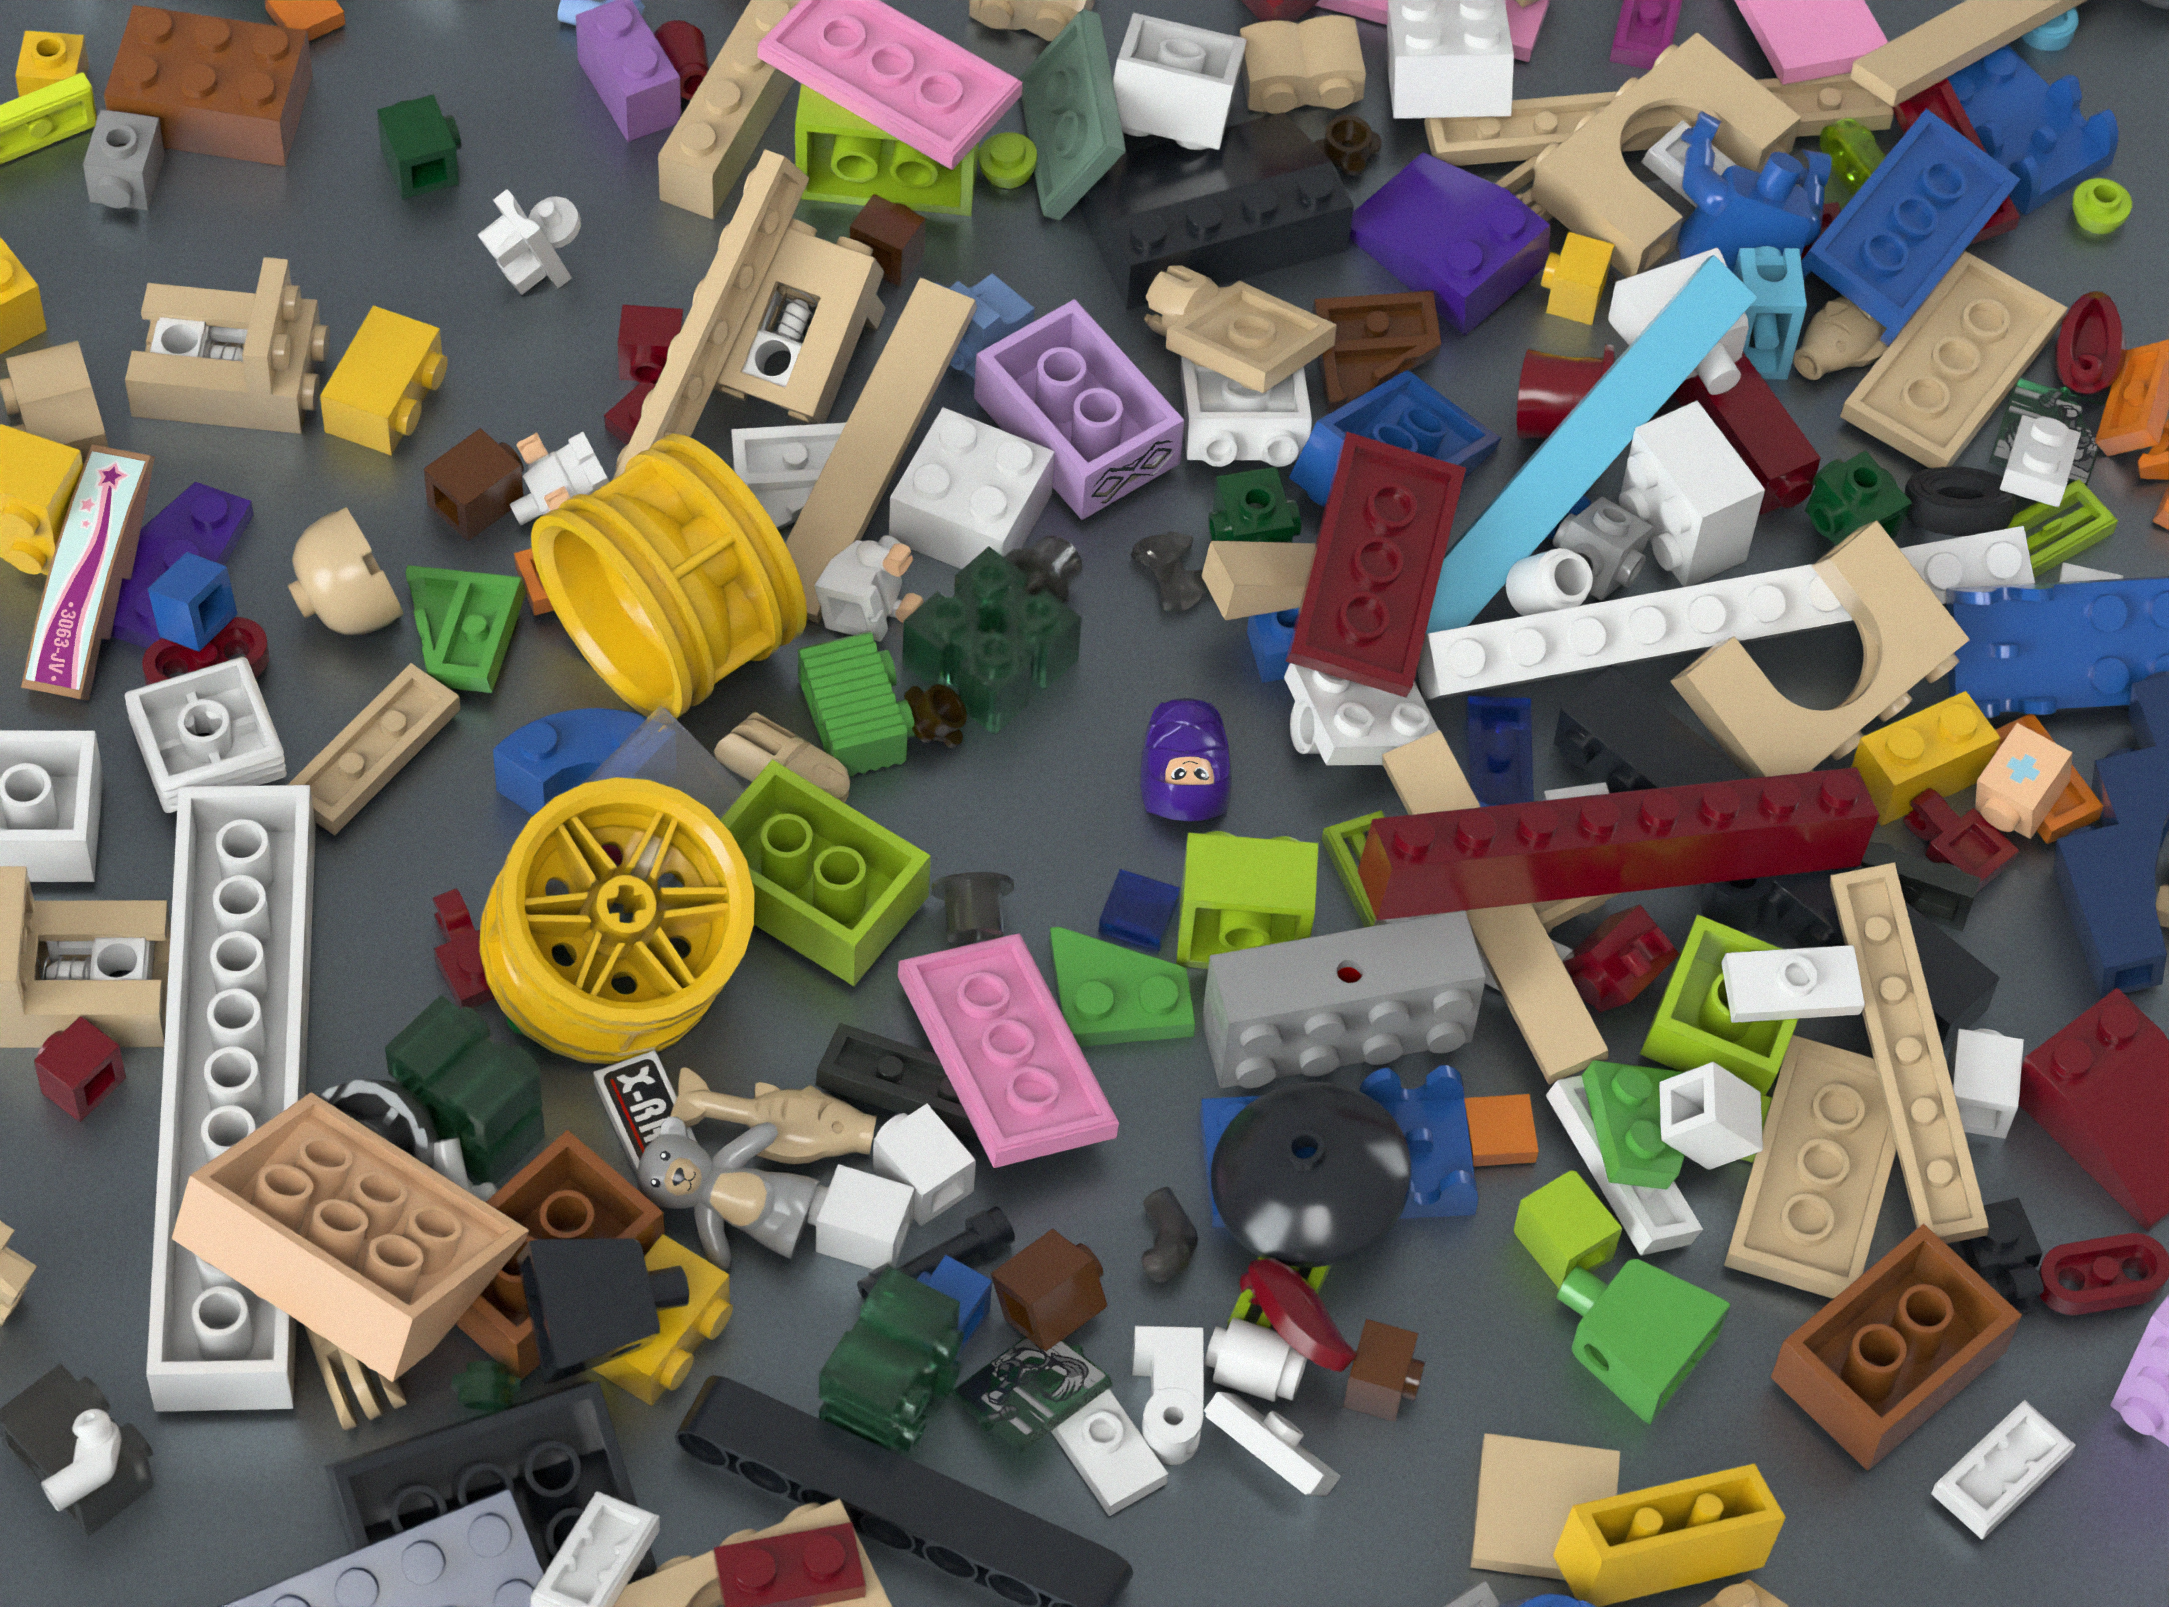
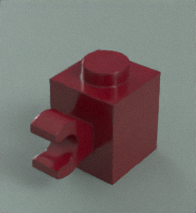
[1562,904,1680,1013]

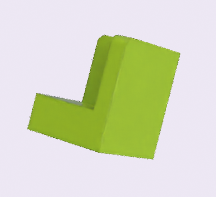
[1514,1170,1622,1289]

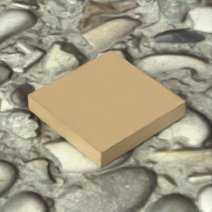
[1470,1433,1620,1580]

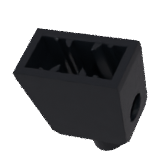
[517,1238,689,1384]

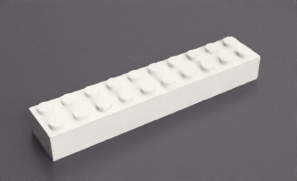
[146,785,316,1411]

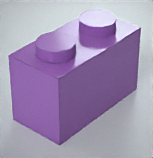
[576,0,681,142]

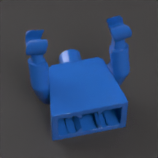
[1678,111,1831,273]

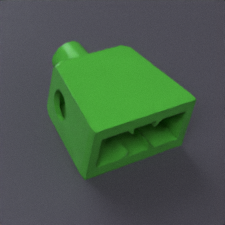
[1556,1259,1731,1425]

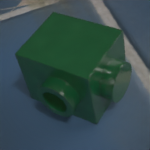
[377,94,462,200]

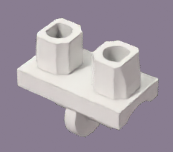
[478,189,581,295]

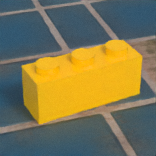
[1553,1463,1786,1607]

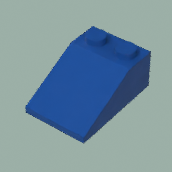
[1289,370,1502,507]

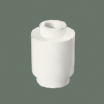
[1506,548,1593,616]
[1204,1317,1308,1402]

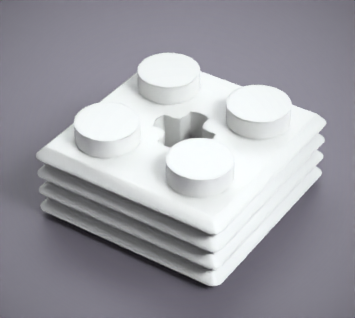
[125,657,287,813]

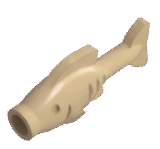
[1793,285,1938,380]
[670,1067,877,1164]

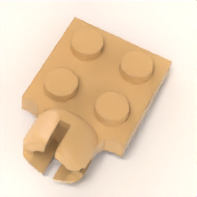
[1144,265,1337,393]

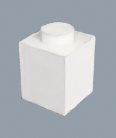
[1947,1029,2024,1139]
[1659,1062,1763,1170]
[873,1104,976,1227]
[808,1164,915,1270]

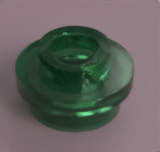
[451,1361,521,1411]

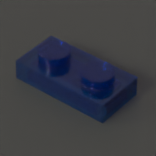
[1466,696,1534,805]

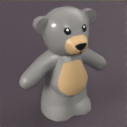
[637,1117,820,1272]

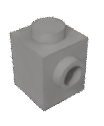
[83,109,165,210]

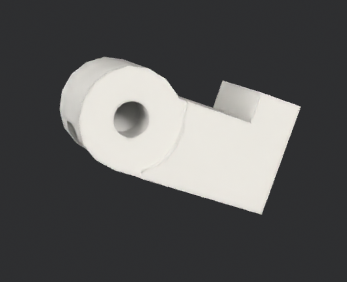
[1132,1326,1204,1466]

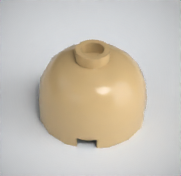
[287,507,404,635]

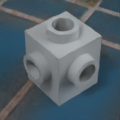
[1553,496,1654,601]

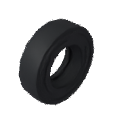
[1905,466,2016,536]

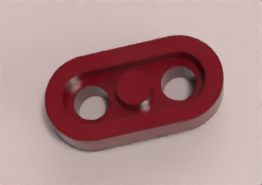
[142,617,269,686]
[2038,1233,2169,1315]

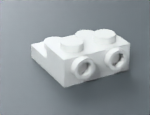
[1180,356,1312,467]

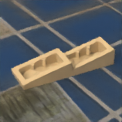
[1201,541,1316,620]

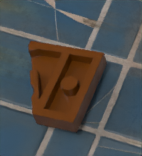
[1312,291,1441,413]

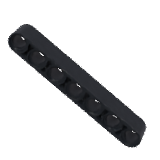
[674,1375,1134,1607]

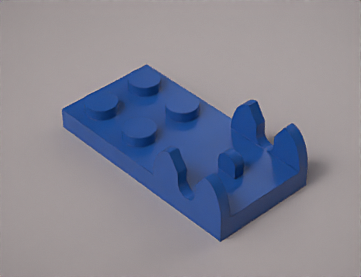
[1947,45,2119,216]
[1801,108,2021,347]
[1946,576,2169,718]
[1200,1065,1478,1228]

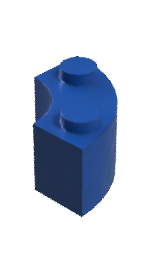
[493,708,676,816]

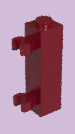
[1673,352,1821,515]

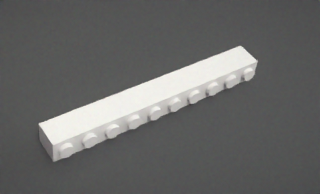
[1417,526,2035,702]

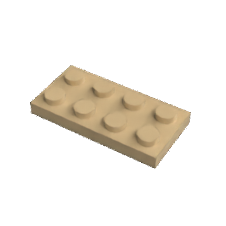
[1840,251,2068,468]
[1724,1035,1897,1299]

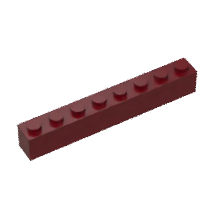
[1358,767,1880,920]

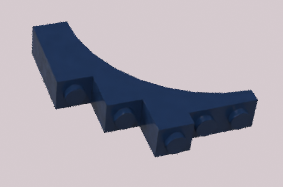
[2053,671,2169,999]

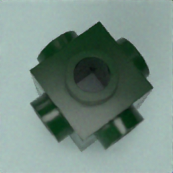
[1804,450,1912,546]
[1208,467,1301,543]

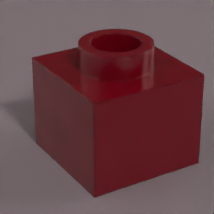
[618,304,684,384]
[34,1016,126,1122]

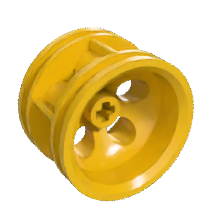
[531,433,807,723]

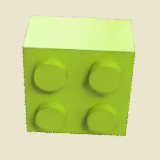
[1176,831,1318,969]
[1639,914,1799,1096]

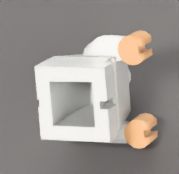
[509,432,609,526]
[814,535,925,642]

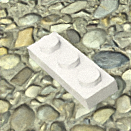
[1546,1076,1703,1256]

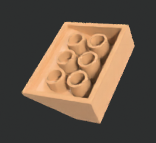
[172,1092,529,1382]

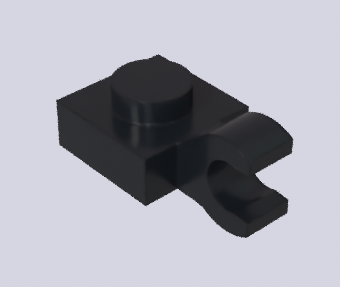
[1959,1197,2044,1314]

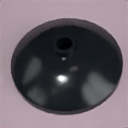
[1211,1082,1412,1268]

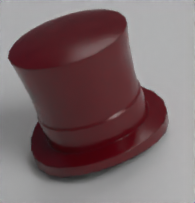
[1516,344,1615,439]

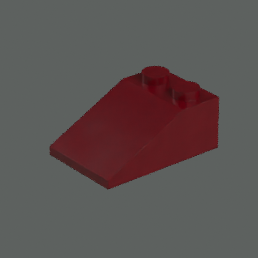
[2018,988,2169,1232]

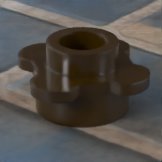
[1314,115,1382,175]
[904,684,967,748]

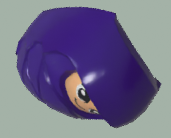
[1140,698,1232,821]

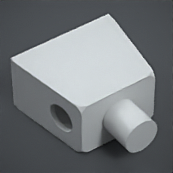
[1608,248,1749,395]

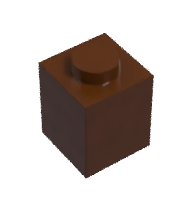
[424,428,524,541]
[990,1228,1108,1352]

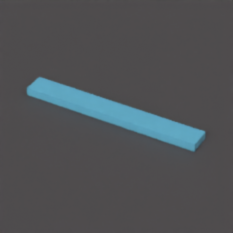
[1425,255,1757,635]

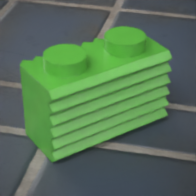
[798,631,915,777]

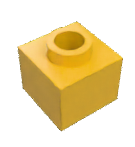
[15,30,89,97]
[1541,232,1615,325]

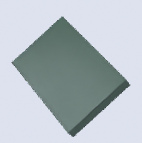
[1018,9,1126,221]

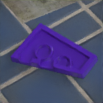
[111,482,254,649]

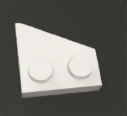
[731,423,846,531]

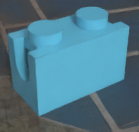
[1734,246,1807,379]

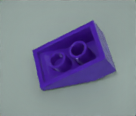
[1350,152,1550,336]

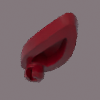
[2055,291,2127,394]
[1239,1258,1359,1372]

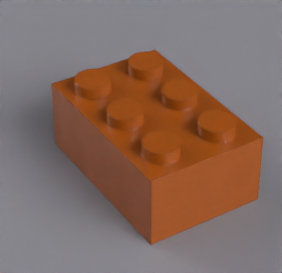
[104,5,313,166]
[455,1129,664,1382]
[1771,1223,2022,1471]

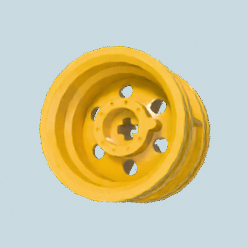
[480,777,754,1064]

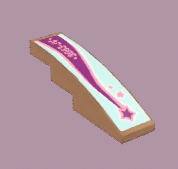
[21,444,155,700]

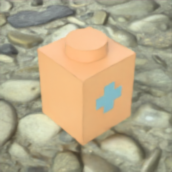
[1975,723,2073,839]

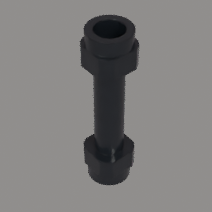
[857,1206,1015,1317]

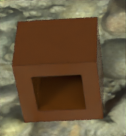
[850,194,926,287]
[1343,1319,1425,1422]

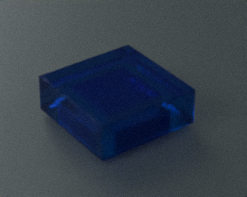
[1098,869,1181,951]

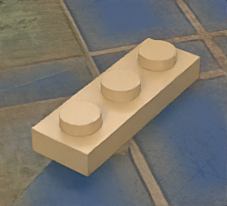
[288,663,461,836]

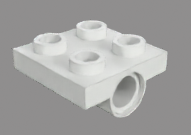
[1284,663,1438,765]

